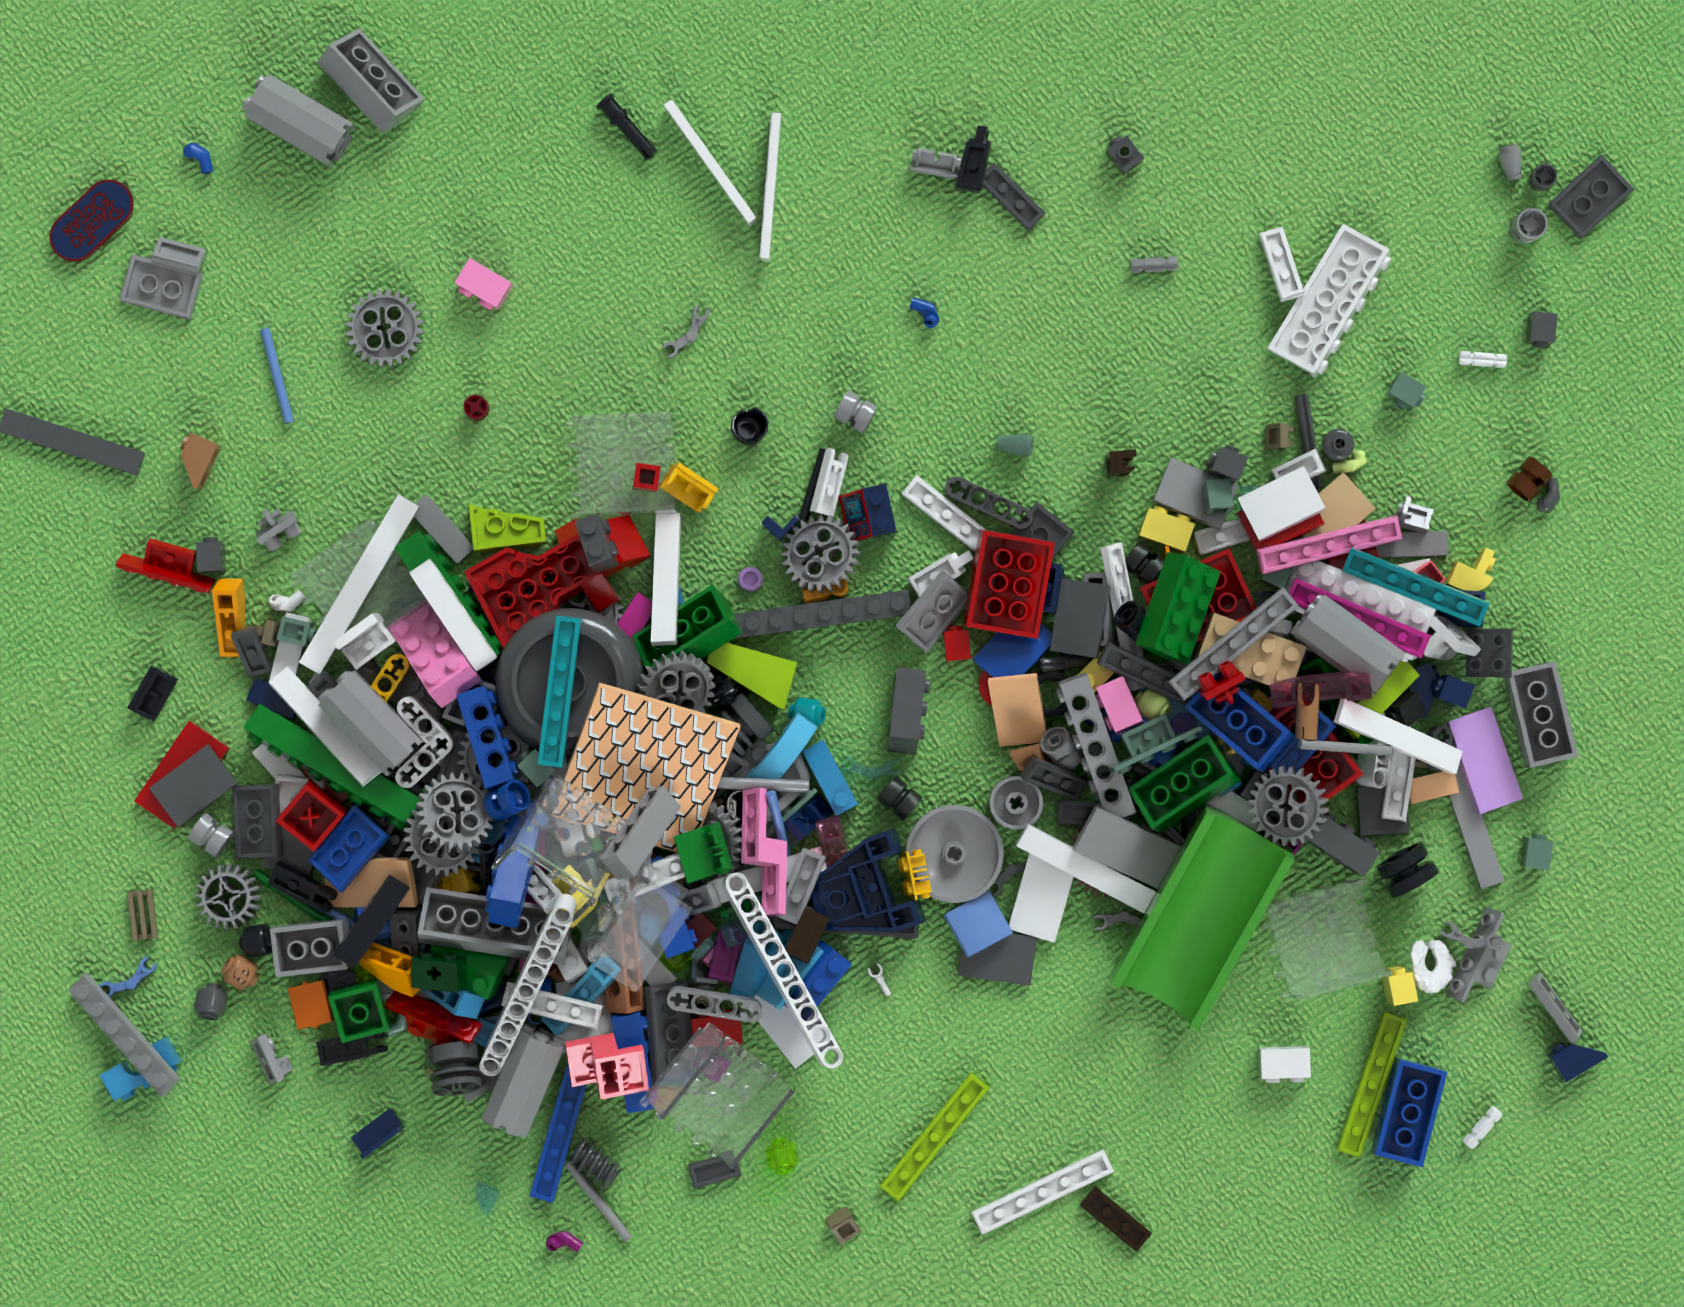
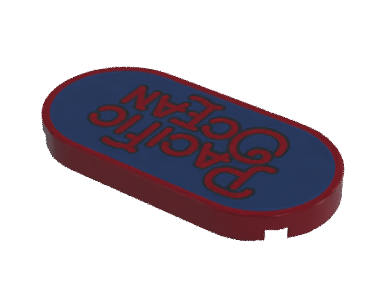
[49,180,134,262]

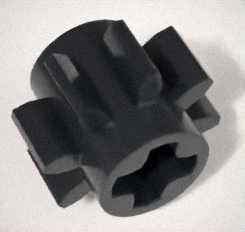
[710,675,738,706]

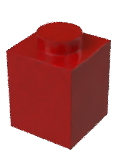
[632,463,661,492]
[943,626,971,661]

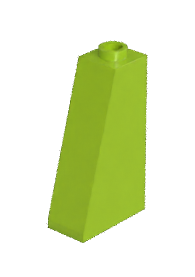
[704,643,797,710]

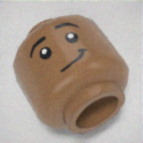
[221,954,259,991]

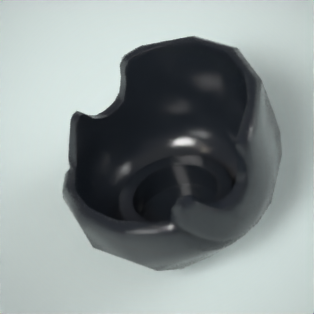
[730,407,769,445]

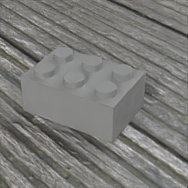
[270,918,351,977]

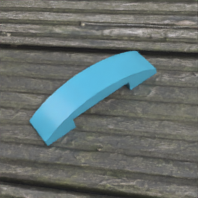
[745,712,817,792]
[541,951,621,1036]

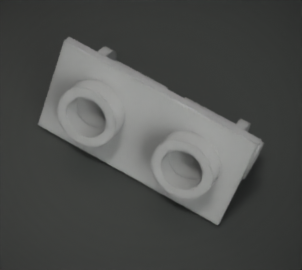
[910,147,961,179]

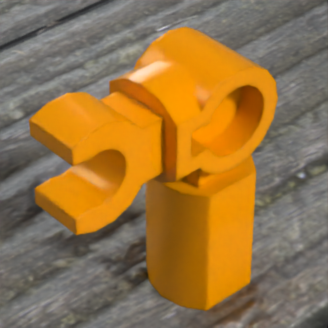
[802,558,848,604]

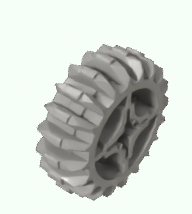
[194,863,261,930]

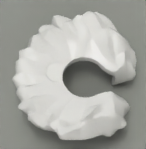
[1410,940,1457,993]

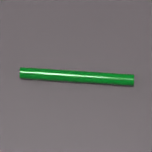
[252,868,332,921]

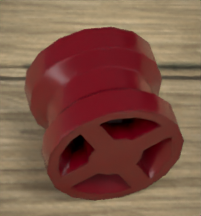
[463,395,489,421]

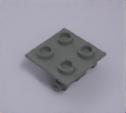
[1466,628,1513,678]

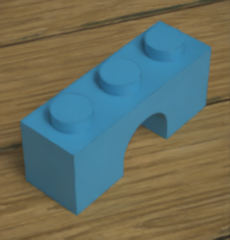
[99,1036,182,1101]

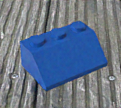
[784,939,852,1021]

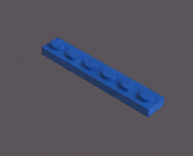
[530,1063,587,1203]

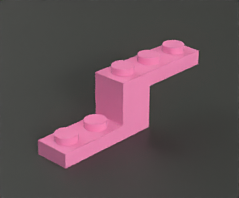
[741,788,787,917]

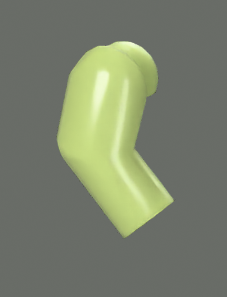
[1333,450,1367,474]

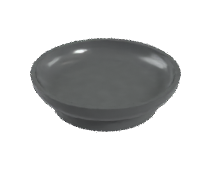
[495,608,644,758]

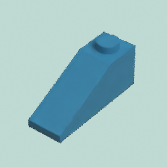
[802,740,858,816]
[729,922,787,998]
[420,989,485,1019]

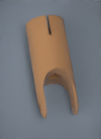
[1295,683,1319,740]

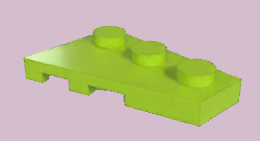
[469,504,547,553]

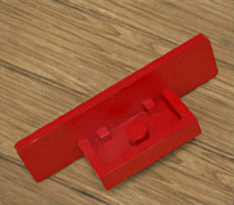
[116,538,216,593]
[385,990,482,1045]

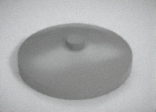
[906,805,1004,903]

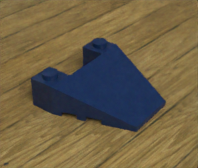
[811,829,926,931]

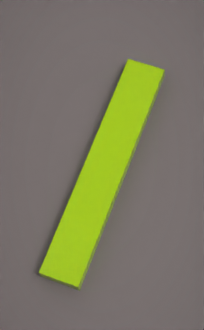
[1336,1011,1407,1158]
[879,1072,990,1202]

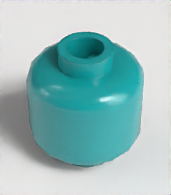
[788,697,826,729]

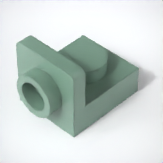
[276,616,317,647]

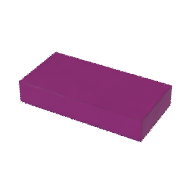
[708,930,742,984]

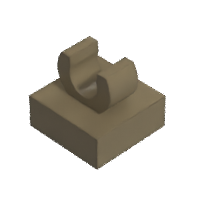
[1265,423,1293,449]
[255,620,280,647]

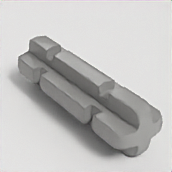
[1130,256,1178,273]

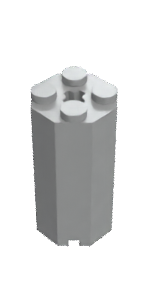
[242,74,356,168]
[1291,594,1405,696]
[318,671,424,776]
[481,1023,567,1138]

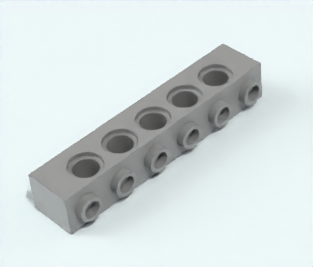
[1056,672,1136,818]

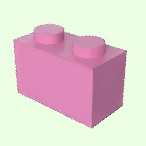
[455,258,513,311]
[1095,676,1144,735]

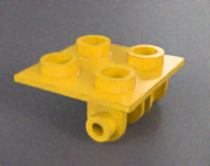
[897,849,932,901]

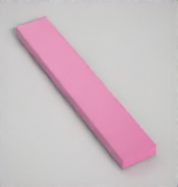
[1256,515,1403,574]

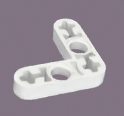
[395,696,455,788]

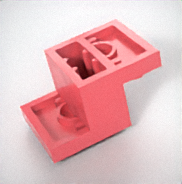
[565,1033,649,1099]

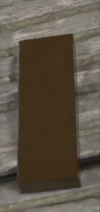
[1079,1186,1152,1252]

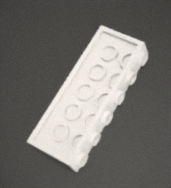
[1268,224,1392,378]
[1285,560,1437,662]

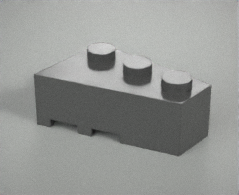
[887,667,930,755]

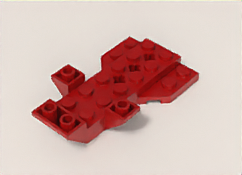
[464,515,651,649]

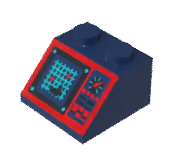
[839,484,897,541]

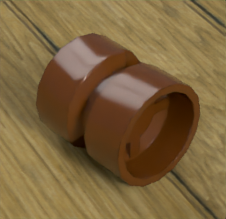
[1506,456,1553,503]

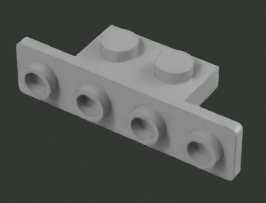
[1446,907,1511,1003]

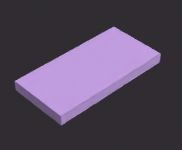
[1445,707,1523,815]

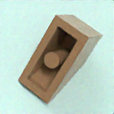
[180,433,222,490]
[1009,743,1052,774]

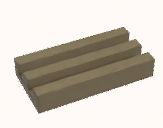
[127,889,159,941]

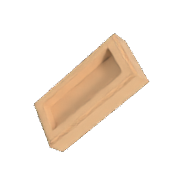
[1410,771,1460,804]

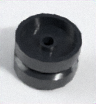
[1375,842,1439,898]

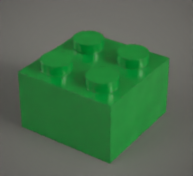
[328,978,392,1043]

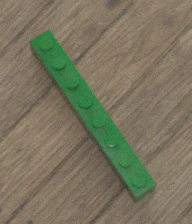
[243,704,421,830]

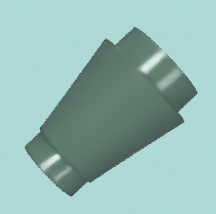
[997,433,1033,457]

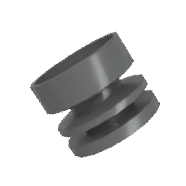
[714,692,774,757]
[427,1041,483,1096]

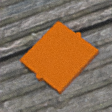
[287,980,334,1030]

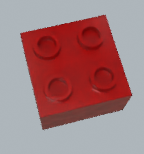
[276,778,348,852]

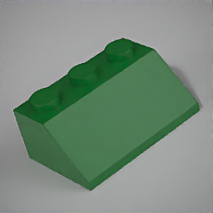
[430,945,511,1000]

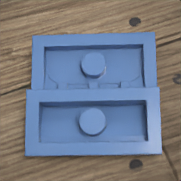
[944,891,1013,958]

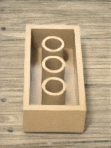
[1194,613,1307,693]

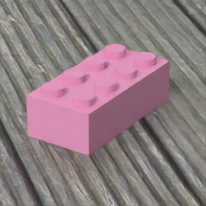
[390,602,482,708]

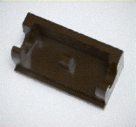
[1106,449,1137,480]
[785,907,830,965]

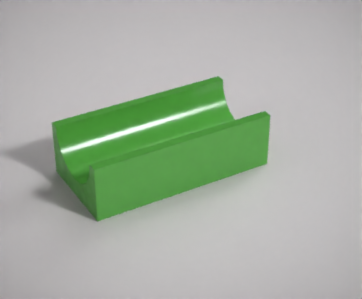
[1111,803,1294,1031]

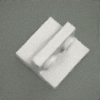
[332,613,396,670]
[1424,613,1481,661]

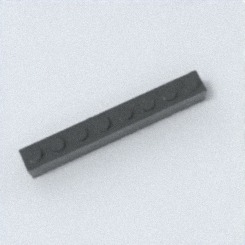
[732,590,911,640]

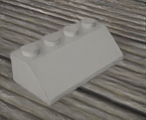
[317,28,424,133]

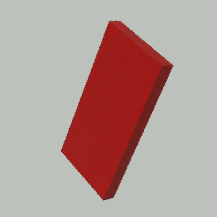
[134,721,230,829]

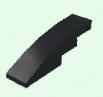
[333,874,410,968]

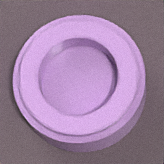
[738,567,763,592]

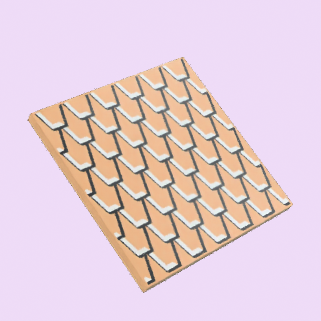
[550,682,740,852]

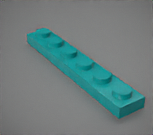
[1342,547,1490,626]
[537,616,582,768]

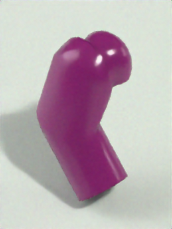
[546,1231,583,1253]

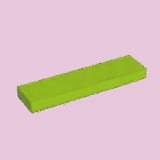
[1343,660,1420,739]

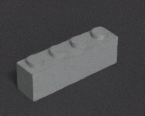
[600,786,681,880]

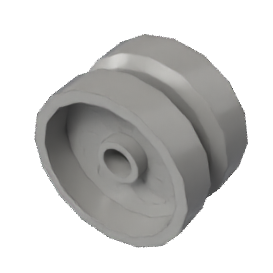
[988,776,1043,830]

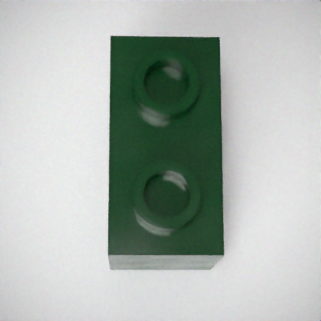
[411,950,466,992]

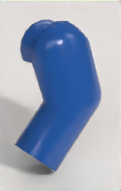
[183,143,214,174]
[909,297,939,328]

